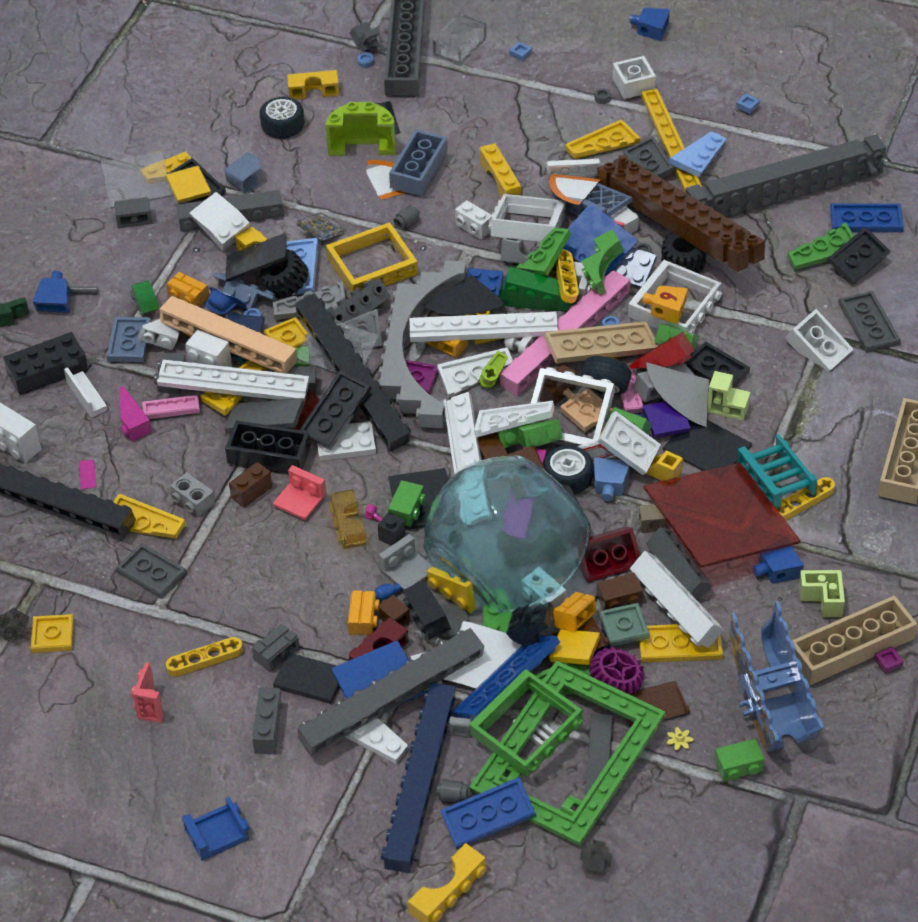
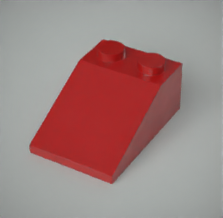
[628,332,694,369]

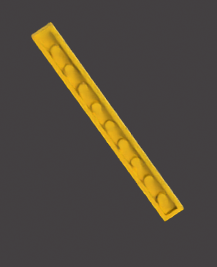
[641,89,702,192]

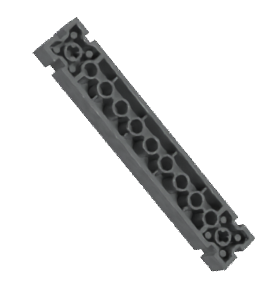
[685,134,886,217]

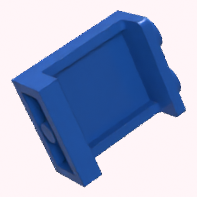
[182,797,250,861]

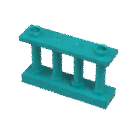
[738,434,817,509]

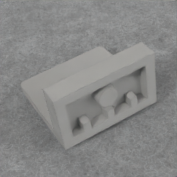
[379,534,433,590]

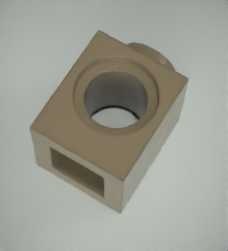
[639,504,668,533]

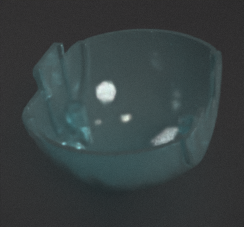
[423,455,590,613]

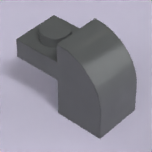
[350,21,380,51]

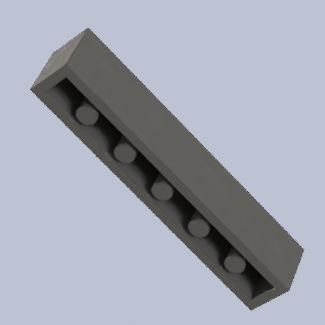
[176,190,284,232]

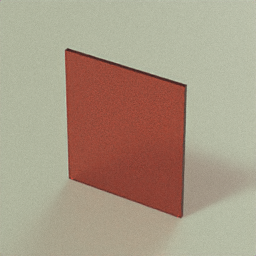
[643,462,801,568]

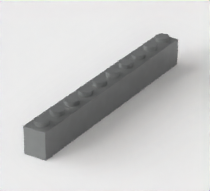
[298,628,484,757]

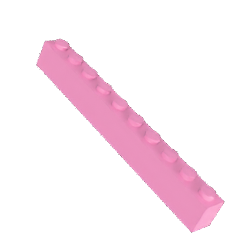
[499,270,630,397]

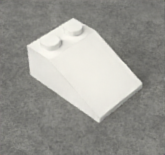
[189,192,250,251]
[784,309,854,372]

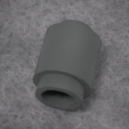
[393,205,420,230]
[436,779,468,803]

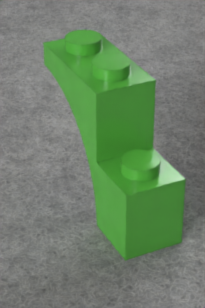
[581,229,624,295]
[494,419,563,448]

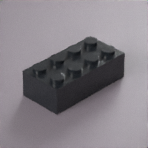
[3,332,88,396]
[225,420,311,473]

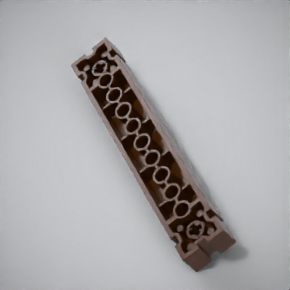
[597,155,765,272]

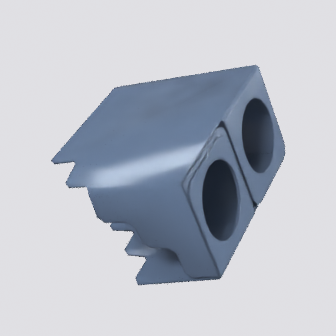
[224,152,261,193]

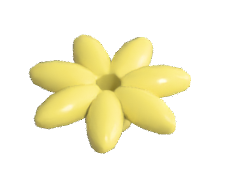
[667,727,694,751]

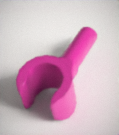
[365,504,383,522]

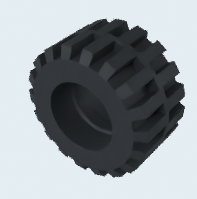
[661,232,706,273]
[259,249,309,298]

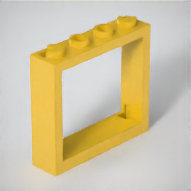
[326,222,418,292]

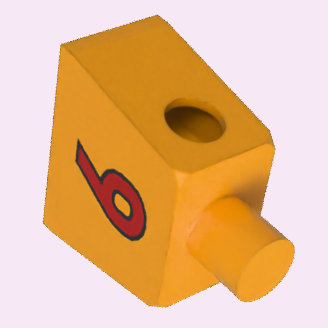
[642,286,688,324]

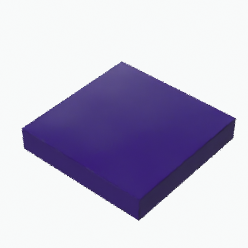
[642,402,691,438]

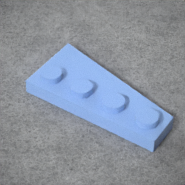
[669,131,727,178]
[287,238,319,295]

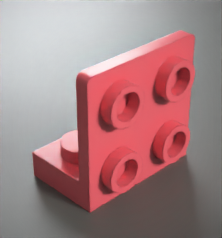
[273,465,326,520]
[131,662,164,723]

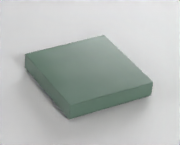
[599,603,650,647]

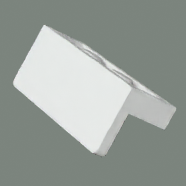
[547,159,600,179]
[64,367,108,418]

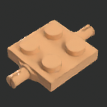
[560,388,613,432]

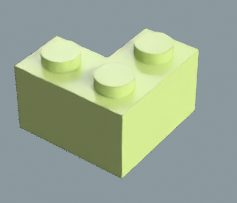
[707,371,750,421]
[799,570,845,617]

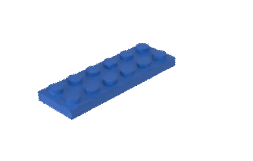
[451,635,561,720]

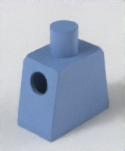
[594,457,631,501]

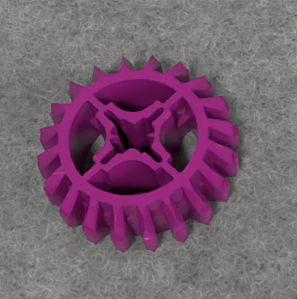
[589,646,645,695]

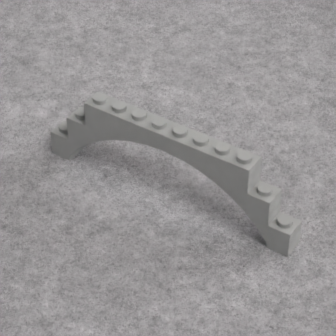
[377,260,467,428]

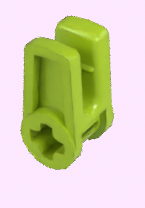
[479,351,508,388]

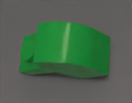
[130,280,159,314]

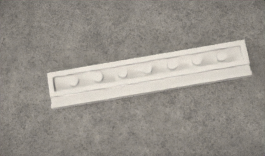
[410,312,558,342]
[157,360,310,402]
[443,392,491,527]

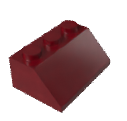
[571,526,640,582]

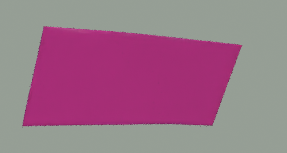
[79,460,96,489]

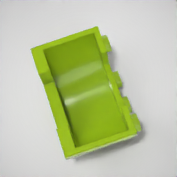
[326,101,396,156]

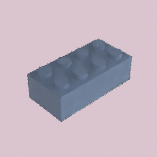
[389,129,447,196]

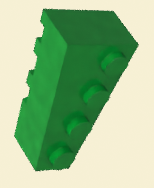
[500,267,579,312]

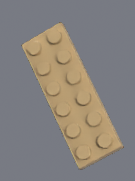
[544,321,659,363]

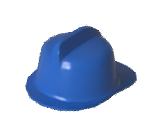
[206,287,247,314]

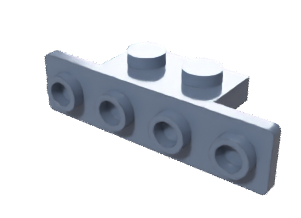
[212,272,279,309]

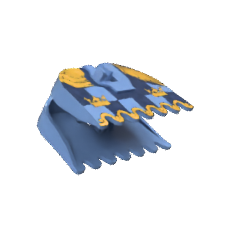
[729,601,824,752]

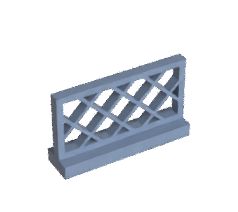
[553,183,633,217]

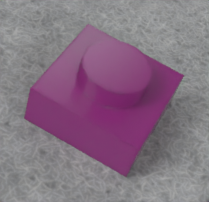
[874,647,904,674]

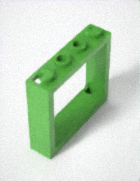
[469,669,583,777]

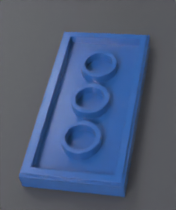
[830,203,904,232]
[440,777,536,850]

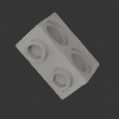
[170,472,215,517]

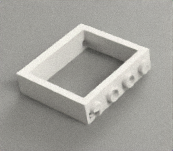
[488,194,566,242]
[628,260,722,333]
[531,367,615,447]

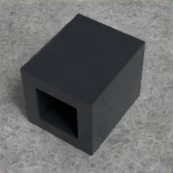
[377,512,406,546]

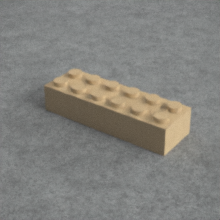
[878,398,918,504]
[792,595,917,685]

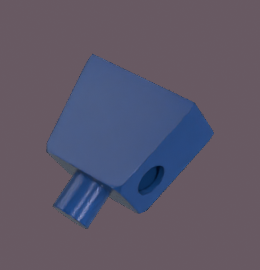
[630,8,670,41]
[33,271,70,313]
[752,538,804,584]

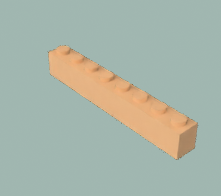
[159,296,297,374]

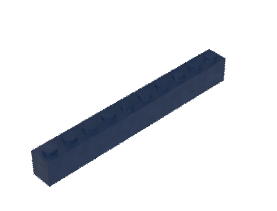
[381,683,456,873]

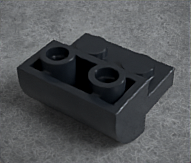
[506,601,554,645]

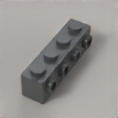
[326,278,391,325]
[645,527,712,601]

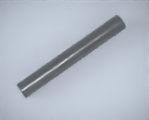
[69,286,98,294]

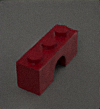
[349,617,409,661]

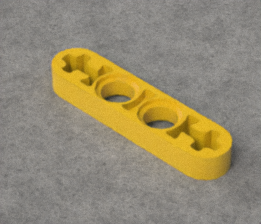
[555,249,579,303]
[771,477,835,522]
[166,637,243,677]

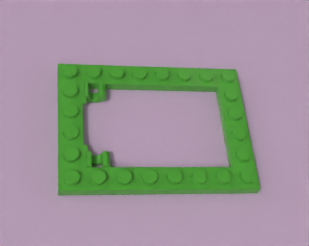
[469,661,666,846]

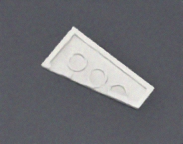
[437,347,513,399]
[474,401,554,437]
[345,718,408,764]

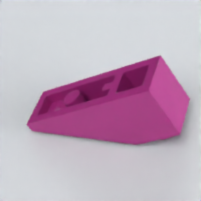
[120,386,152,442]

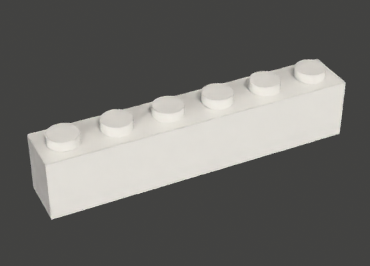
[630,551,724,648]

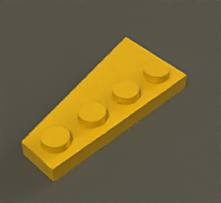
[565,119,641,159]

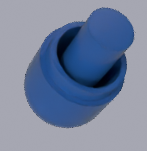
[374,583,401,602]

